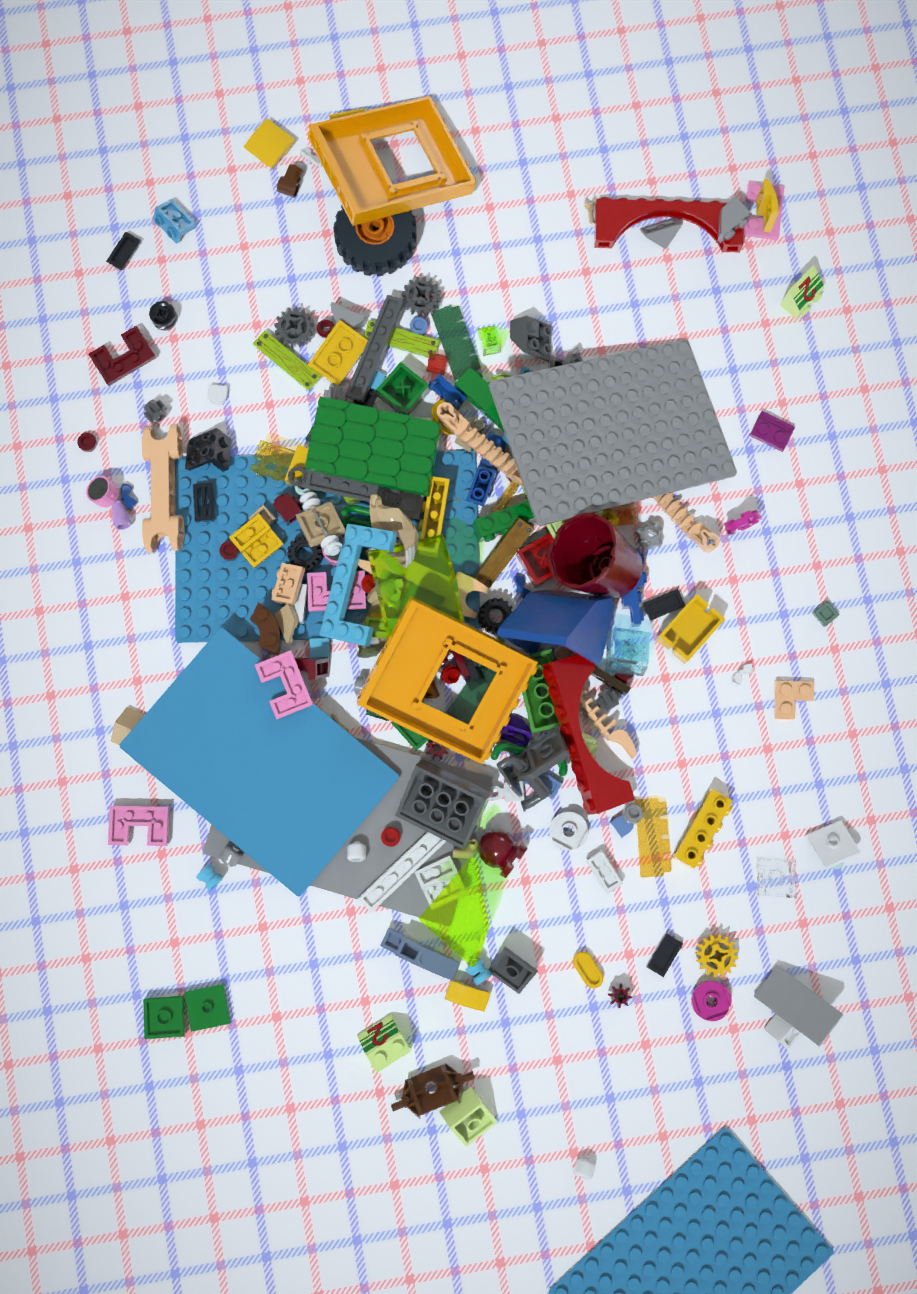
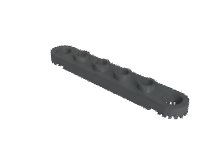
[288,467,401,507]

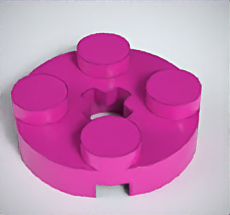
[724,510,763,536]
[691,981,732,1022]

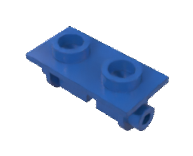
[429,373,467,410]

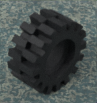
[287,535,323,572]
[477,597,513,634]

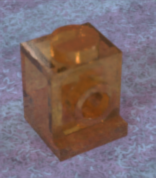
[616,504,639,526]

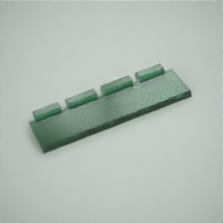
[431,305,481,381]
[445,665,496,723]

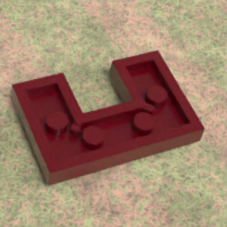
[88,326,156,387]

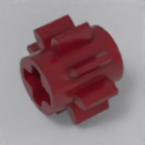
[426,741,449,760]
[607,983,633,1009]

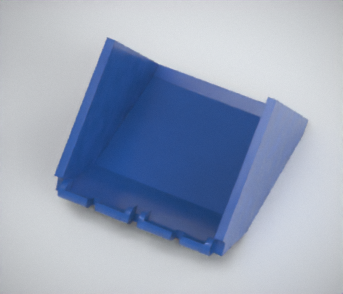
[497,589,615,666]

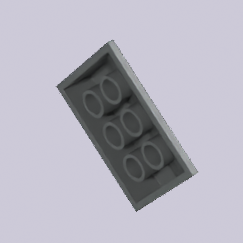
[395,759,492,850]

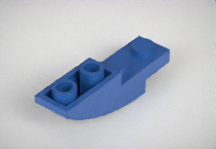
[466,433,507,507]
[621,548,647,627]

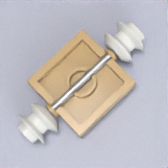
[296,492,345,556]

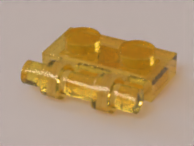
[250,440,295,482]

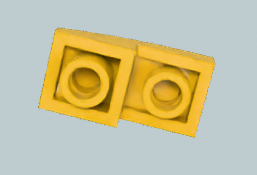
[444,980,491,1012]

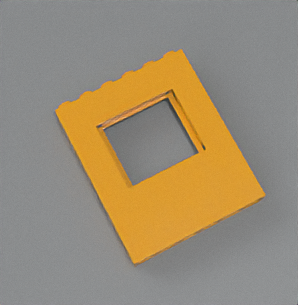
[308,96,476,226]
[356,596,538,764]

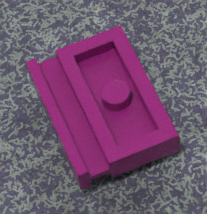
[749,411,795,452]

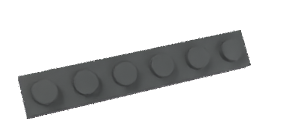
[345,295,405,403]

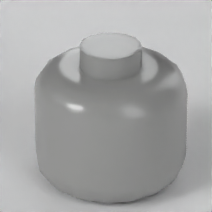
[220,845,242,867]

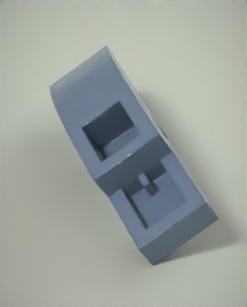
[380,928,461,981]

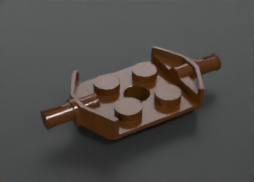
[390,1063,476,1120]

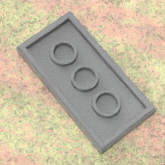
[754,965,844,1047]

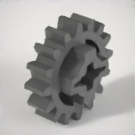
[402,276,442,317]
[274,307,315,349]

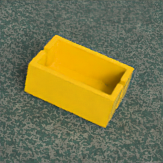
[656,594,725,665]

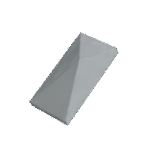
[640,218,681,249]
[330,302,366,330]

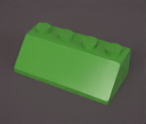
[522,649,560,733]

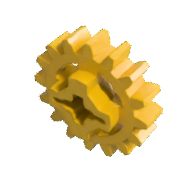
[695,934,739,977]

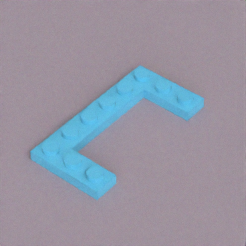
[319,524,398,647]

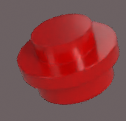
[441,665,460,684]
[381,827,401,847]

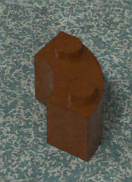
[250,602,282,656]

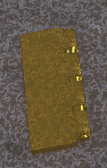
[635,798,672,878]

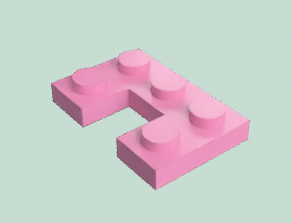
[743,181,785,241]
[307,571,366,612]
[255,650,313,719]
[108,806,170,846]

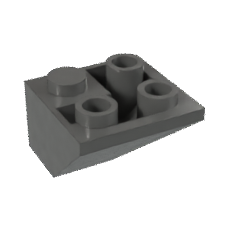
[510,315,552,362]

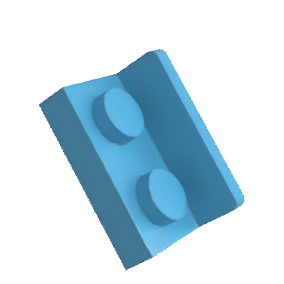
[153,199,196,244]

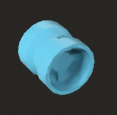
[196,863,224,891]
[465,958,492,986]

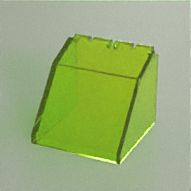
[367,534,465,640]
[418,857,489,967]

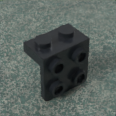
[185,428,232,472]

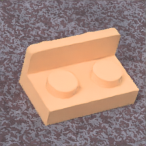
[272,563,305,605]

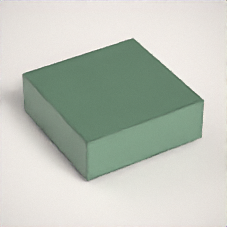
[812,600,840,627]

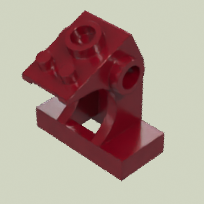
[295,657,329,680]

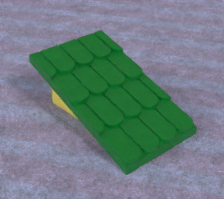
[305,396,442,497]

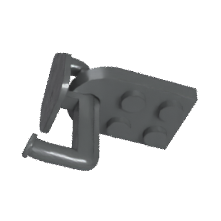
[496,728,570,812]

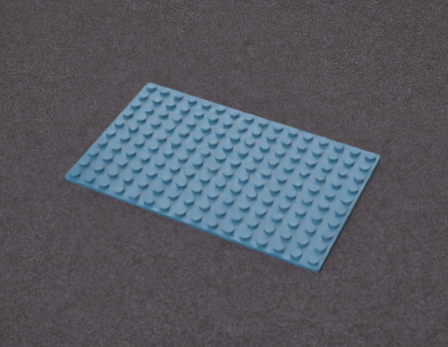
[175,450,481,643]

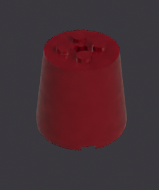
[548,513,642,599]

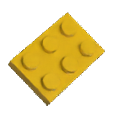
[307,320,368,386]

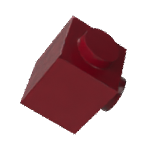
[273,493,302,526]

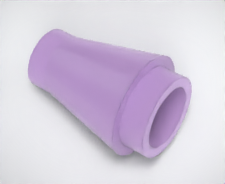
[112,500,132,530]

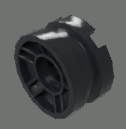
[149,301,178,331]

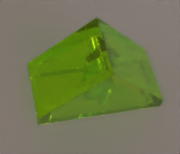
[477,325,502,356]

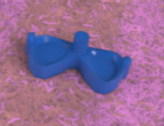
[120,483,137,510]
[513,575,531,599]

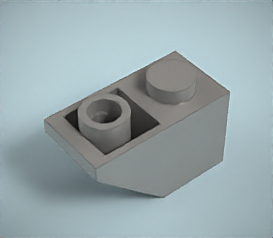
[718,196,751,243]

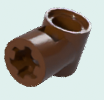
[276,164,304,198]

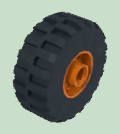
[333,205,417,276]

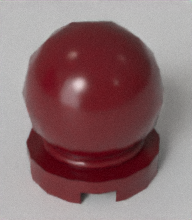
[478,829,528,878]

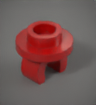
[361,574,380,594]

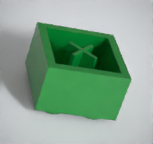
[376,362,430,415]

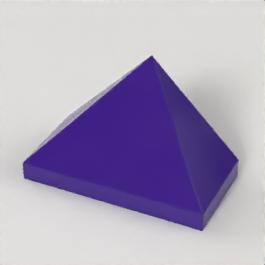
[500,714,532,747]

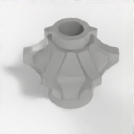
[635,521,663,550]

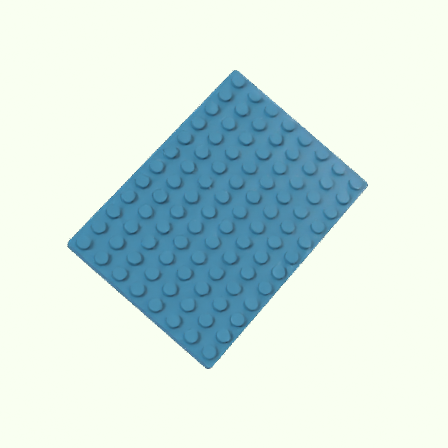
[119,628,399,897]
[548,1127,834,1294]

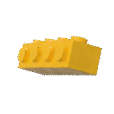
[417,476,450,558]
[672,789,733,869]

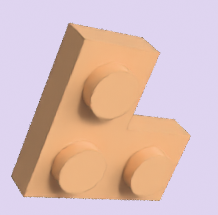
[774,681,814,720]

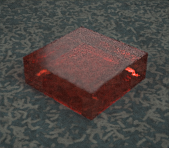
[426,352,448,375]

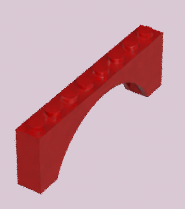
[594,197,744,253]
[542,654,635,815]

